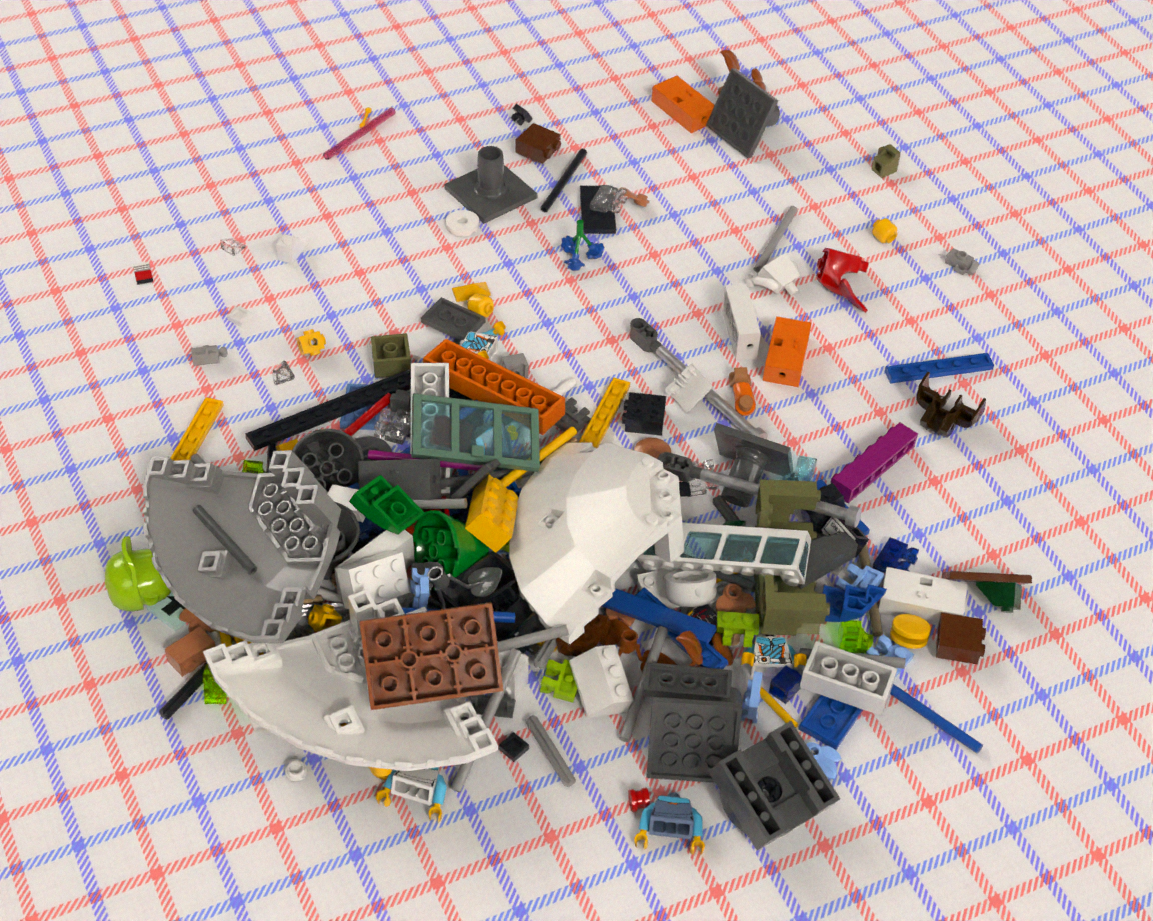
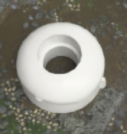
[665,569,717,607]

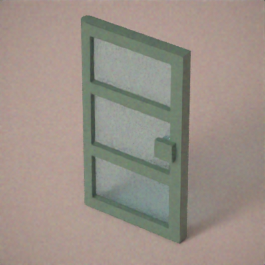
[411,393,540,472]

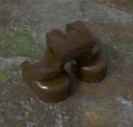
[916,371,986,438]

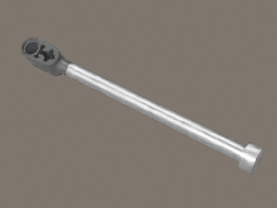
[630,318,768,439]
[658,452,862,527]

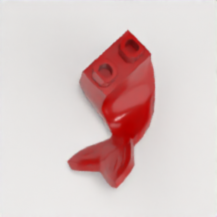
[816,247,869,313]

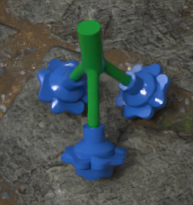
[561,220,605,271]

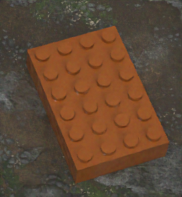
[359,602,503,710]

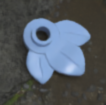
[806,742,841,779]

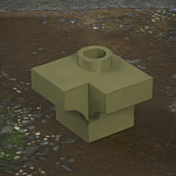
[872,144,901,178]

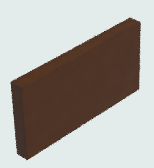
[942,571,1032,585]

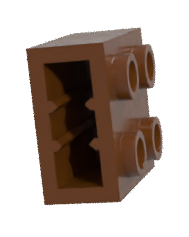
[515,123,561,164]
[936,612,986,665]
[556,614,611,657]

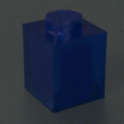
[769,665,802,704]

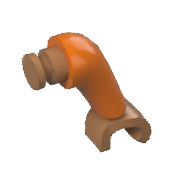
[729,367,756,416]

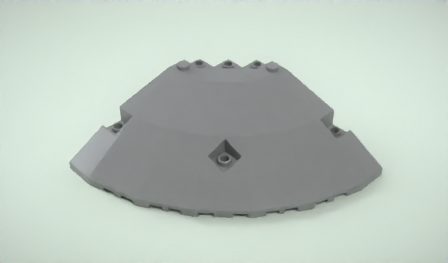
[143,450,341,643]

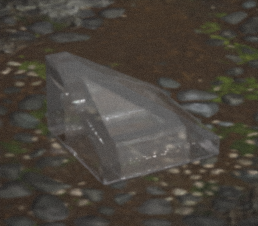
[272,361,295,385]

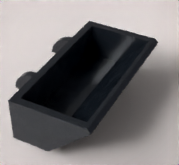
[435,551,519,612]
[494,597,546,658]

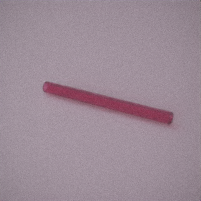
[323,107,396,160]

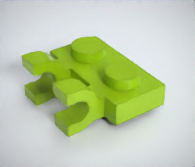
[717,611,759,648]
[540,659,578,703]

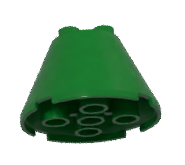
[413,510,489,591]

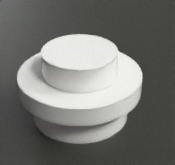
[285,760,308,782]

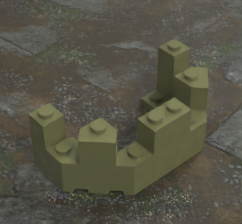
[753,479,830,636]

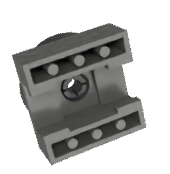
[709,721,840,851]

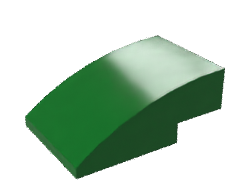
[349,475,424,535]

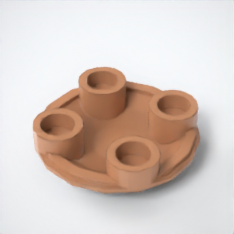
[634,438,671,465]

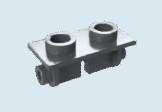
[471,694,516,718]

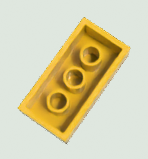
[465,474,518,553]

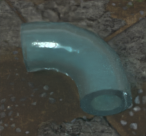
[782,456,817,481]

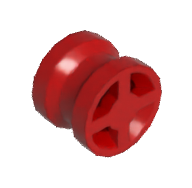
[628,787,650,812]

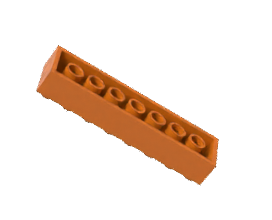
[423,339,565,435]

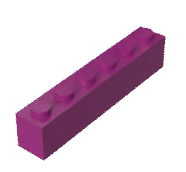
[830,422,918,504]

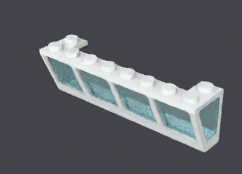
[637,523,811,586]

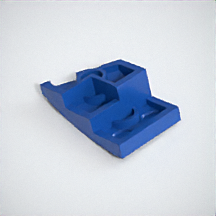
[822,584,887,622]

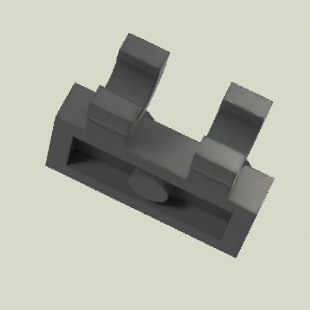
[555,397,590,432]

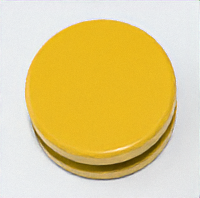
[890,614,931,649]

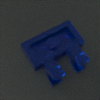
[873,537,919,573]

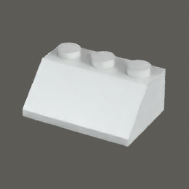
[569,645,634,718]

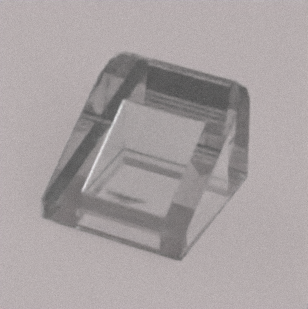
[220,238,246,256]

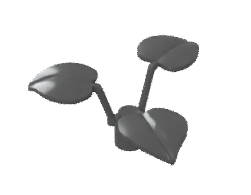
[411,562,502,609]

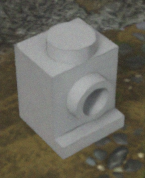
[500,353,529,378]

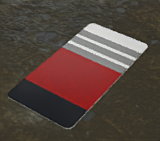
[133,262,153,285]

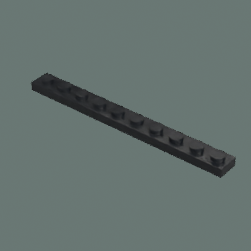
[245,369,411,451]

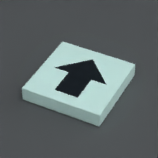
[147,592,187,632]

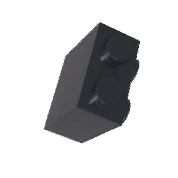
[622,392,666,436]
[801,482,845,535]

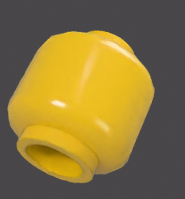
[872,218,898,243]
[467,293,494,318]

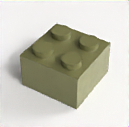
[371,333,411,378]

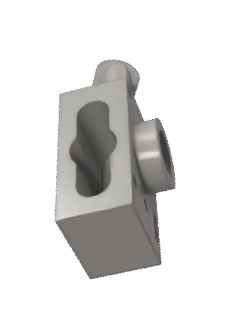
[945,248,980,275]
[191,345,228,366]

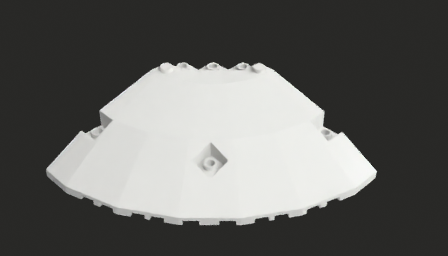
[509,442,684,644]
[203,589,498,771]

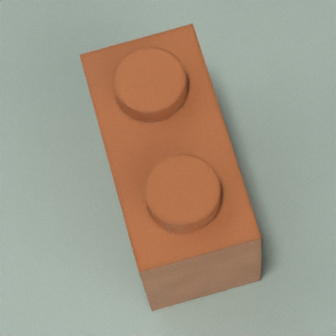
[165,627,216,677]

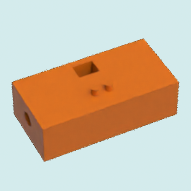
[652,76,715,133]
[763,316,812,387]

